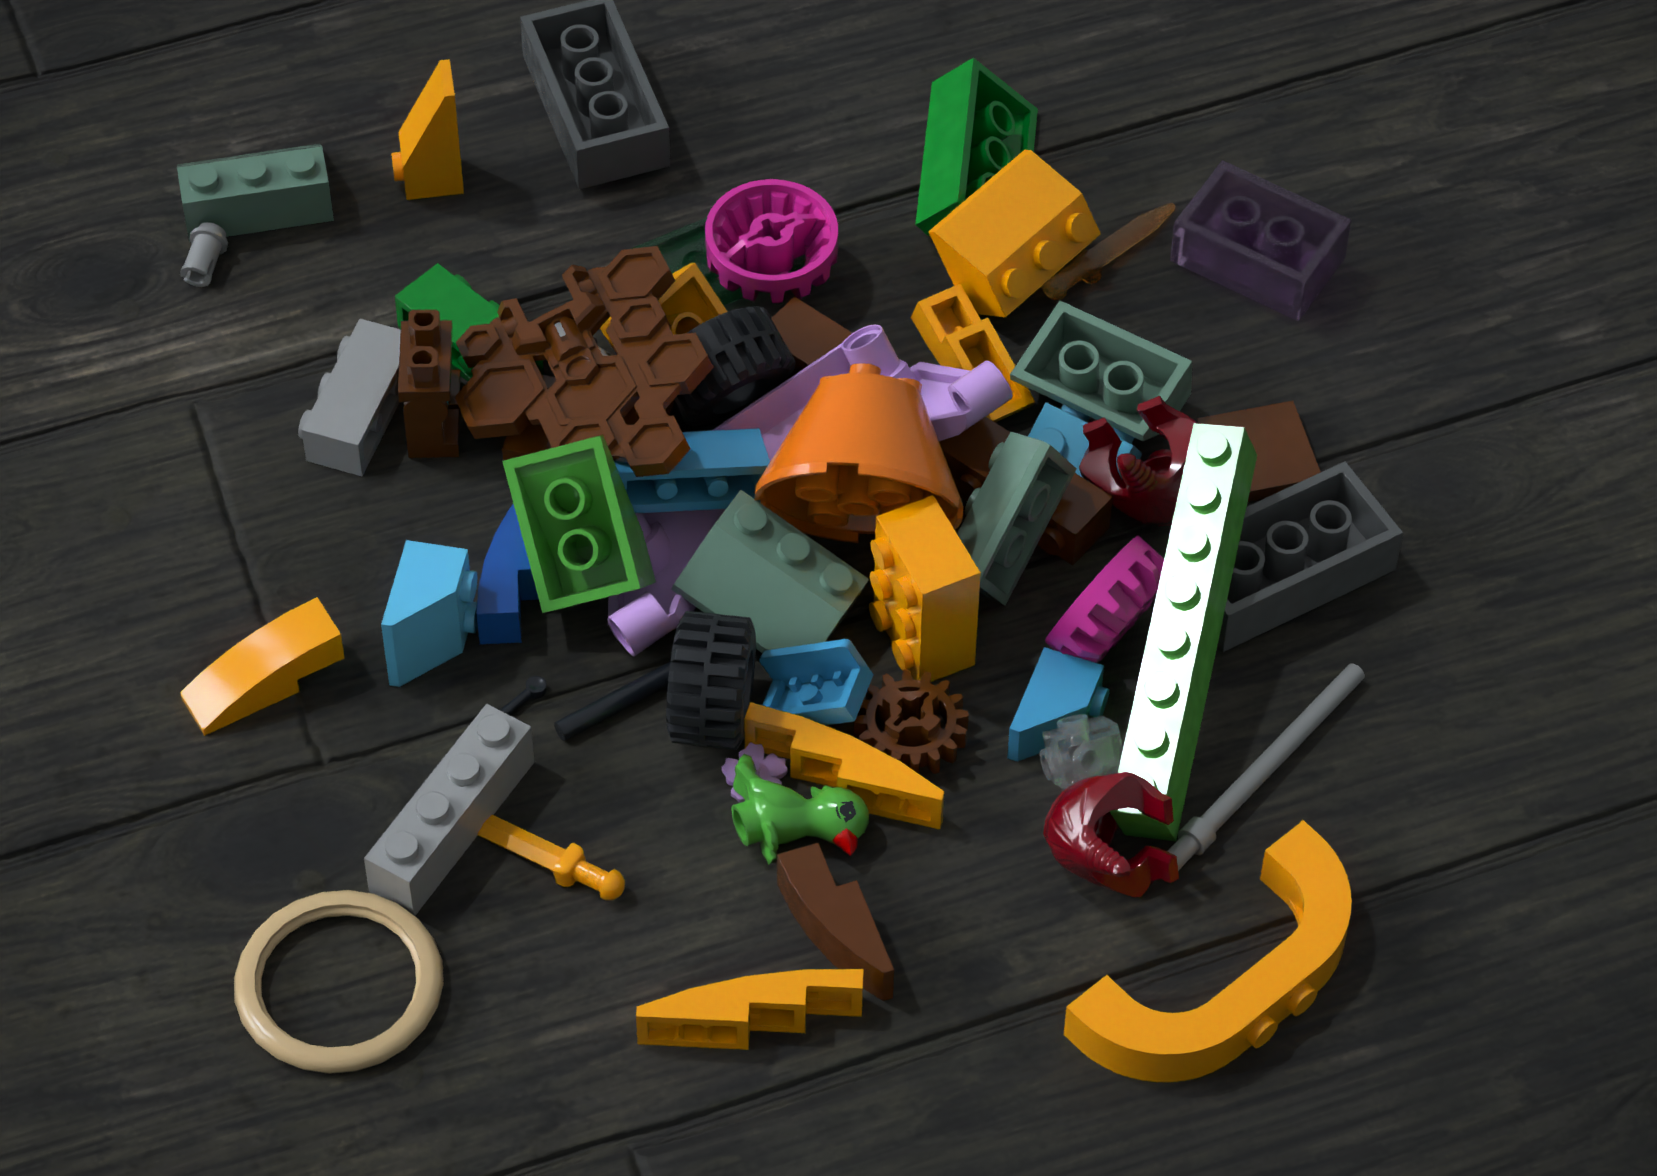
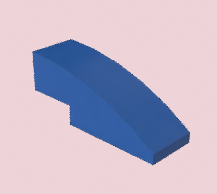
[476,504,539,644]

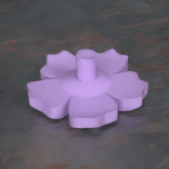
[722,742,788,803]

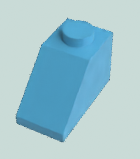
[1007,647,1109,762]

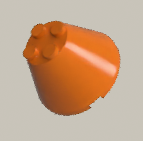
[754,363,963,543]

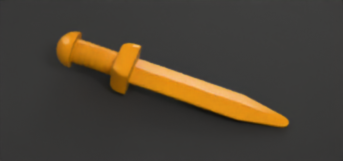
[477,815,625,901]

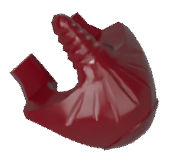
[1079,396,1198,526]
[1043,772,1179,897]

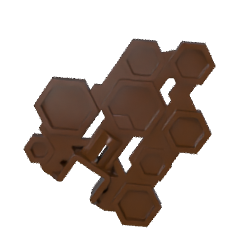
[454,246,714,477]

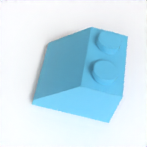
[381,540,478,687]

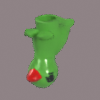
[731,753,869,865]

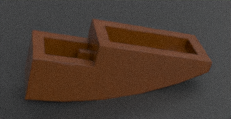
[777,843,894,1001]

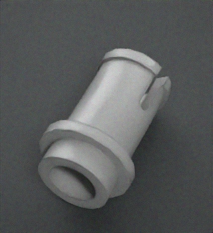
[180,222,228,287]

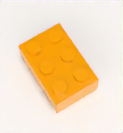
[869,495,981,682]

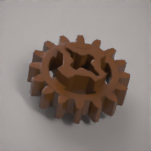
[853,669,969,774]

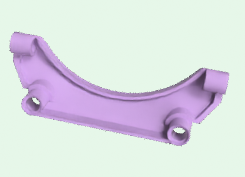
[607,324,1013,656]

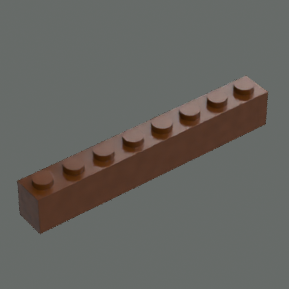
[771,296,1113,565]

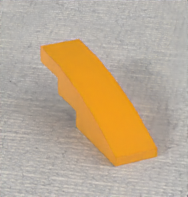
[744,702,944,829]
[636,969,864,1050]

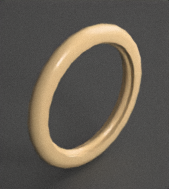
[234,890,444,1074]

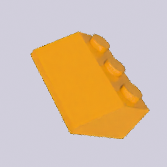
[928,150,1101,317]

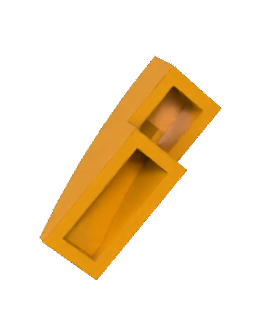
[910,283,1035,422]
[180,597,345,736]

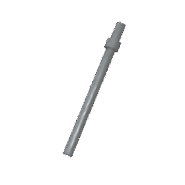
[1167,663,1365,871]

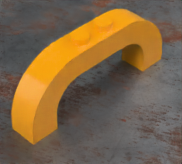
[1063,820,1352,1082]

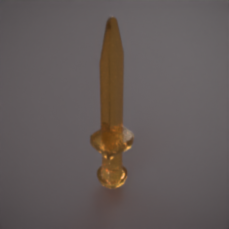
[1042,203,1175,300]

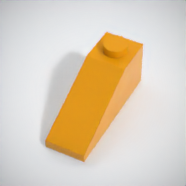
[391,59,464,200]

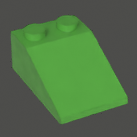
[502,435,656,613]

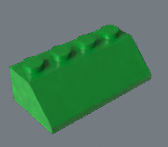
[915,57,1038,237]

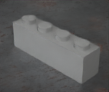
[364,704,534,916]

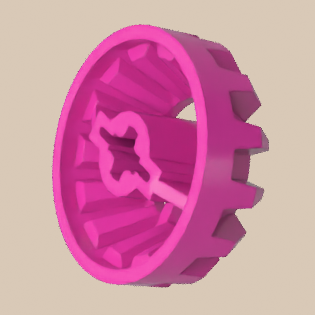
[705,179,838,304]
[1045,536,1164,663]

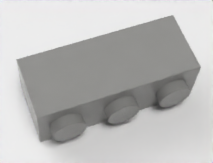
[298,319,401,476]

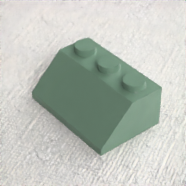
[177,144,334,242]
[1010,301,1192,441]
[957,432,1077,606]
[671,490,869,653]

